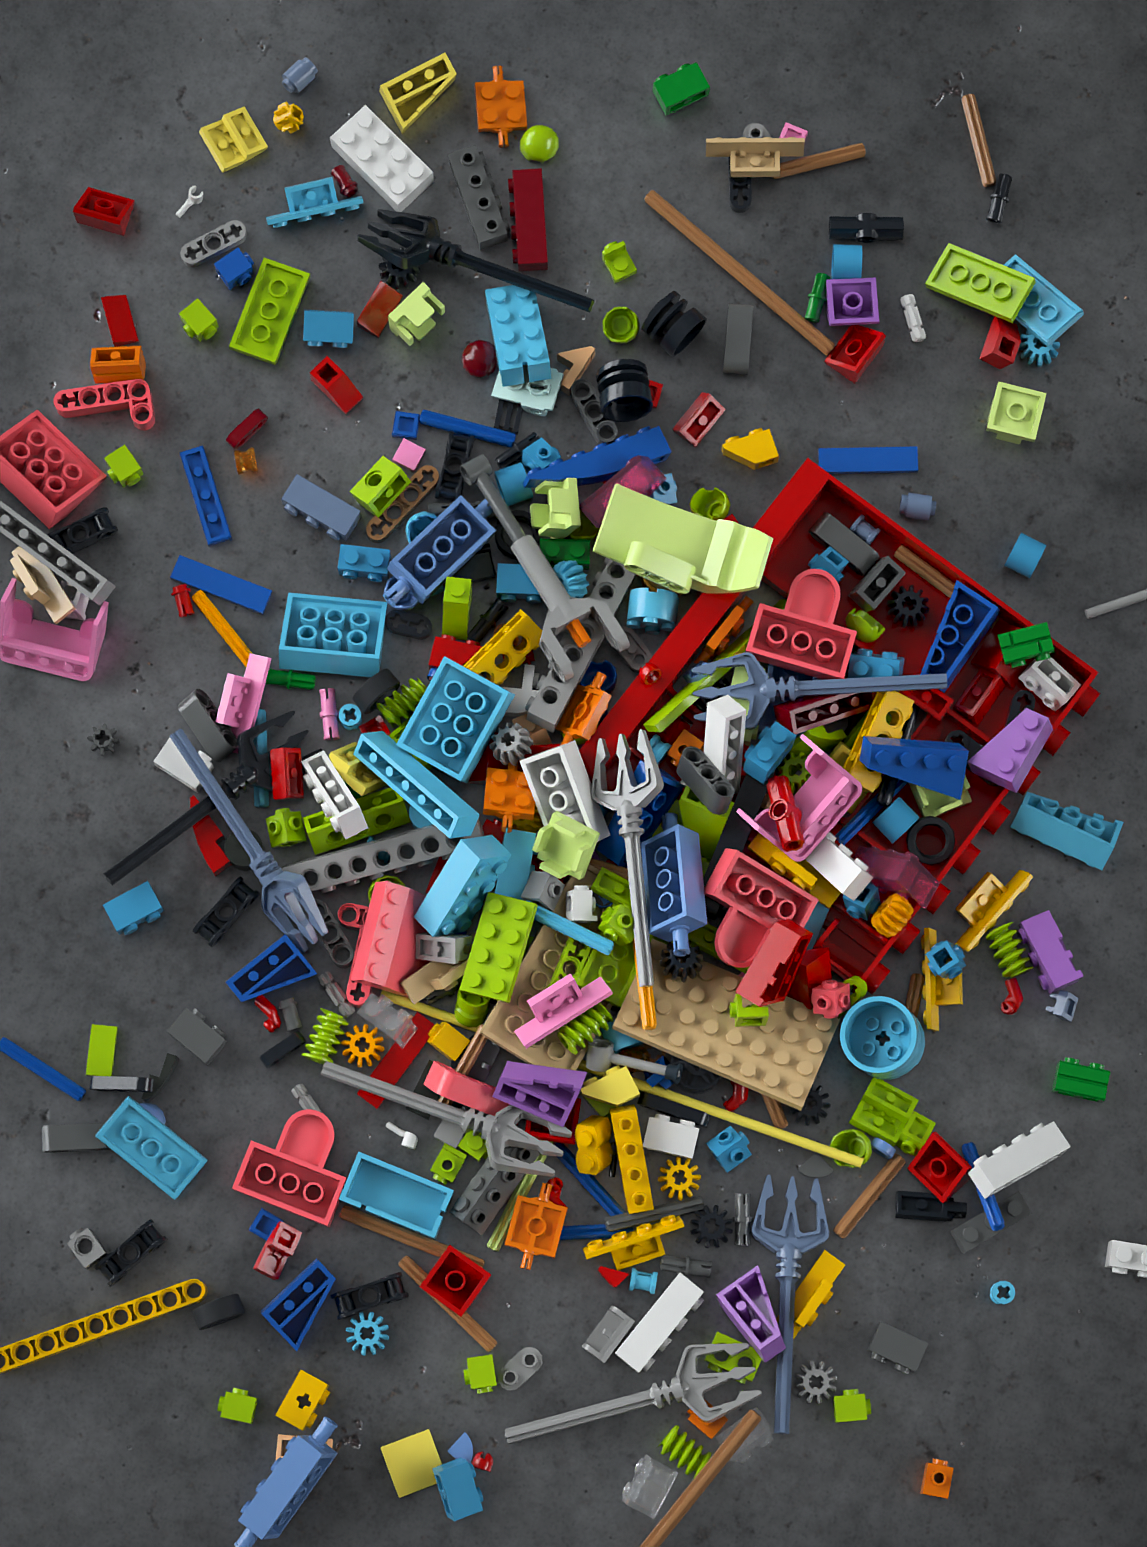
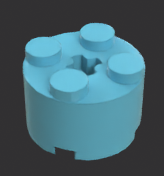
[626,588,679,635]

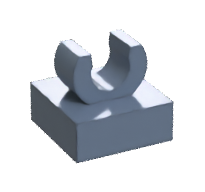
[1046,990,1079,1022]

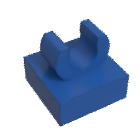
[644,1056,674,1090]

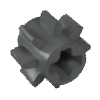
[87,723,120,756]

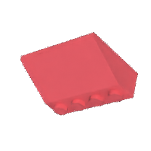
[0,410,107,529]
[351,881,430,998]

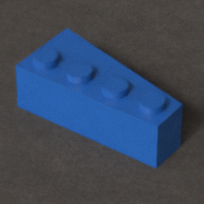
[920,580,1000,693]
[859,736,969,800]
[597,760,685,868]

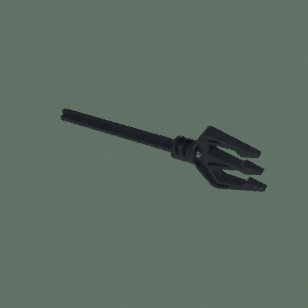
[357,209,594,313]
[103,711,323,886]

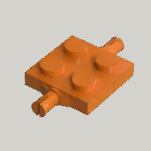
[474,66,527,148]
[694,596,754,664]
[556,671,612,745]
[483,760,535,833]
[505,1183,568,1270]

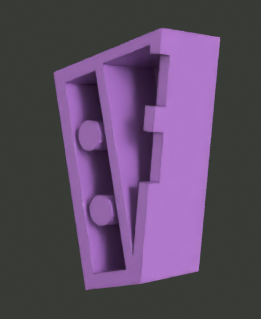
[1017,910,1083,995]
[716,1265,786,1363]

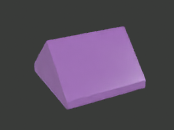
[826,277,879,326]

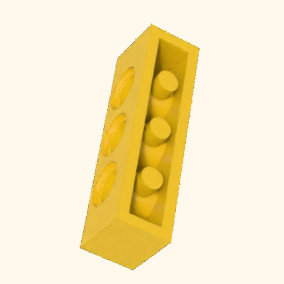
[463,609,542,685]
[843,691,914,793]
[609,1104,654,1214]

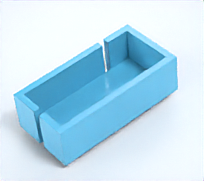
[485,285,552,387]
[414,835,512,937]
[339,1152,455,1240]

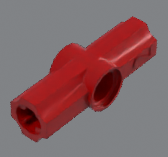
[766,775,805,852]

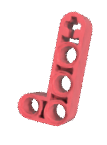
[53,379,155,431]
[338,903,372,1008]
[424,1061,520,1125]

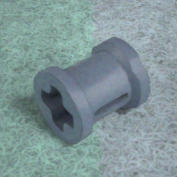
[849,515,881,545]

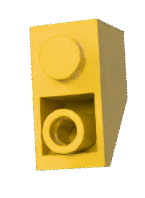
[721,428,779,470]

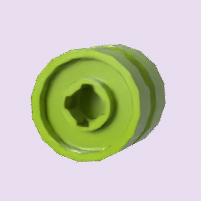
[454,987,490,1027]

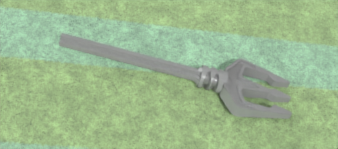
[591,729,664,987]
[321,1061,572,1177]
[505,1343,762,1444]

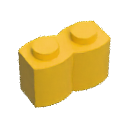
[575,1115,612,1175]

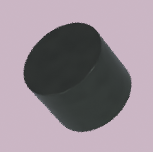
[225,829,265,871]

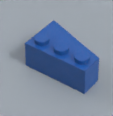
[260,1258,336,1351]

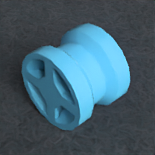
[641,734,672,765]

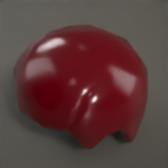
[461,340,498,378]

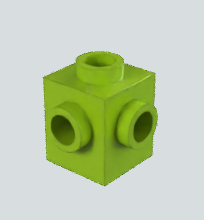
[266,808,306,848]
[598,904,634,946]

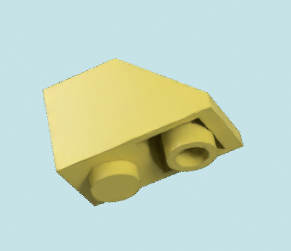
[580,1065,640,1107]

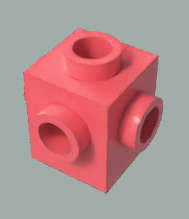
[811,980,851,1019]

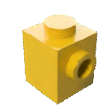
[427,1022,470,1061]

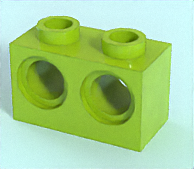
[704,1331,762,1385]

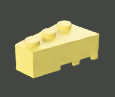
[379,53,457,134]

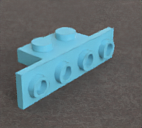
[266,177,364,228]

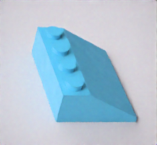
[279,593,387,677]
[396,656,515,783]

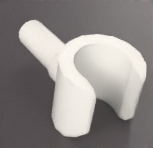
[175,186,203,218]
[386,1122,418,1149]

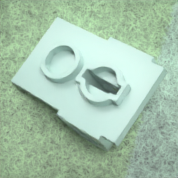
[491,365,564,416]

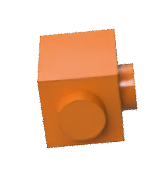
[667,729,704,767]
[687,1400,728,1440]
[920,1459,954,1499]

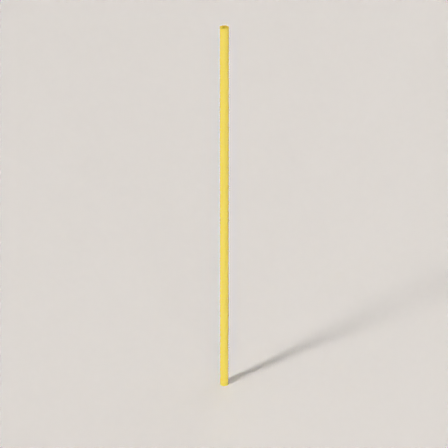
[380,990,864,1168]

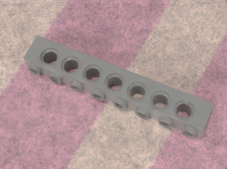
[525,558,637,733]
[281,818,484,893]

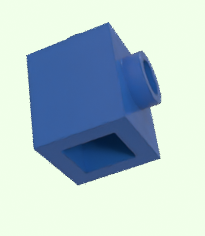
[214,248,254,290]

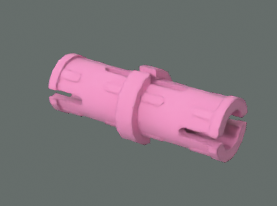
[319,688,340,741]

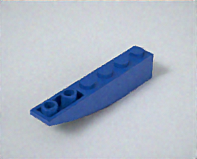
[522,426,671,488]

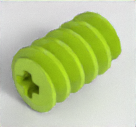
[377,678,427,729]
[985,922,1034,978]
[557,1002,613,1055]
[301,1008,349,1065]
[658,1425,712,1478]

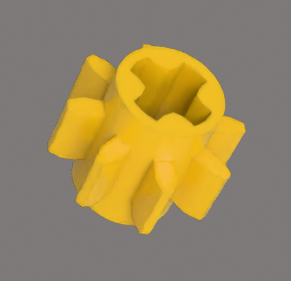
[273,102,304,134]

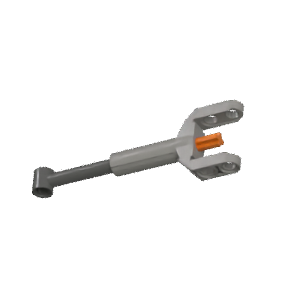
[460,454,630,682]

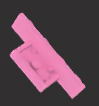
[216,653,272,754]
[514,974,613,1049]

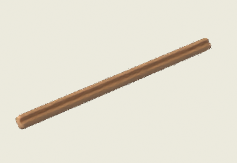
[645,190,835,355]
[640,1410,762,1547]

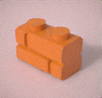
[90,346,146,384]

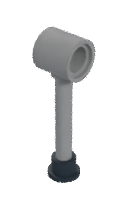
[586,1038,683,1084]

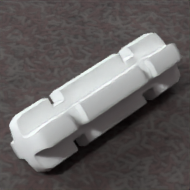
[900,294,926,342]

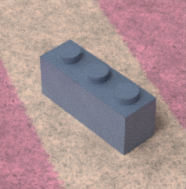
[281,474,362,542]

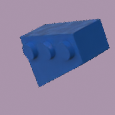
[225,934,317,1002]

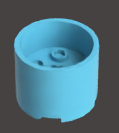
[840,996,925,1080]

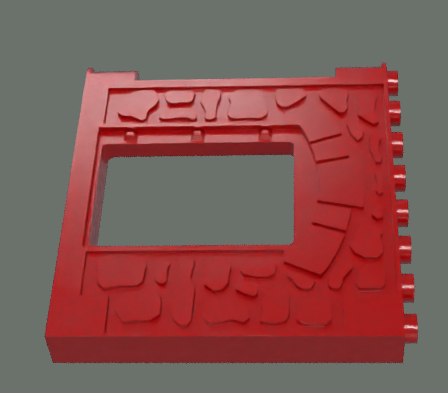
[579,458,1101,995]

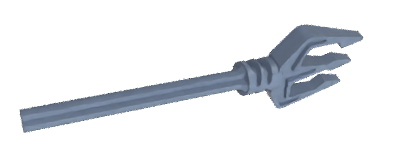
[692,652,947,730]
[169,729,328,953]
[751,1175,829,1435]

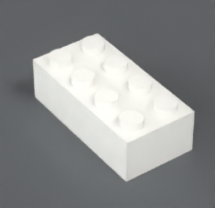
[330,105,434,212]
[520,740,610,842]

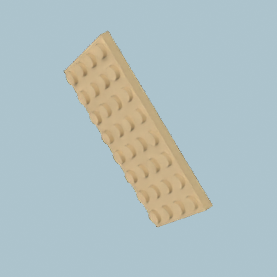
[479,864,613,1071]
[612,939,840,1111]

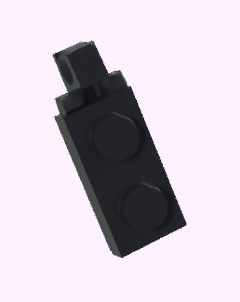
[895,1191,967,1222]

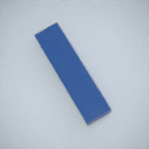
[180,445,232,546]
[818,446,918,474]
[170,555,272,615]

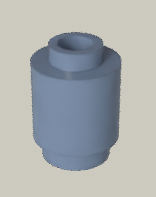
[282,57,318,93]
[899,493,936,520]

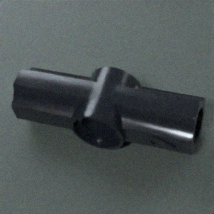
[829,213,904,243]

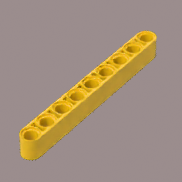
[0,1279,208,1374]

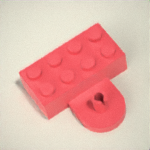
[745,569,857,680]
[704,848,819,968]
[232,1109,347,1228]

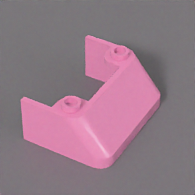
[0,578,109,681]
[736,734,862,862]

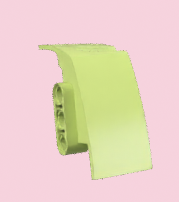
[592,484,773,594]

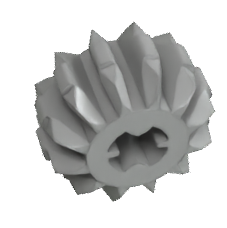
[489,723,533,766]
[793,1360,837,1404]

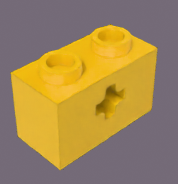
[275,1370,330,1431]

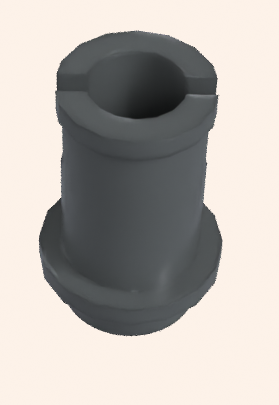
[278,998,303,1031]

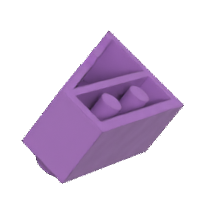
[968,708,1053,793]
[492,1061,587,1127]

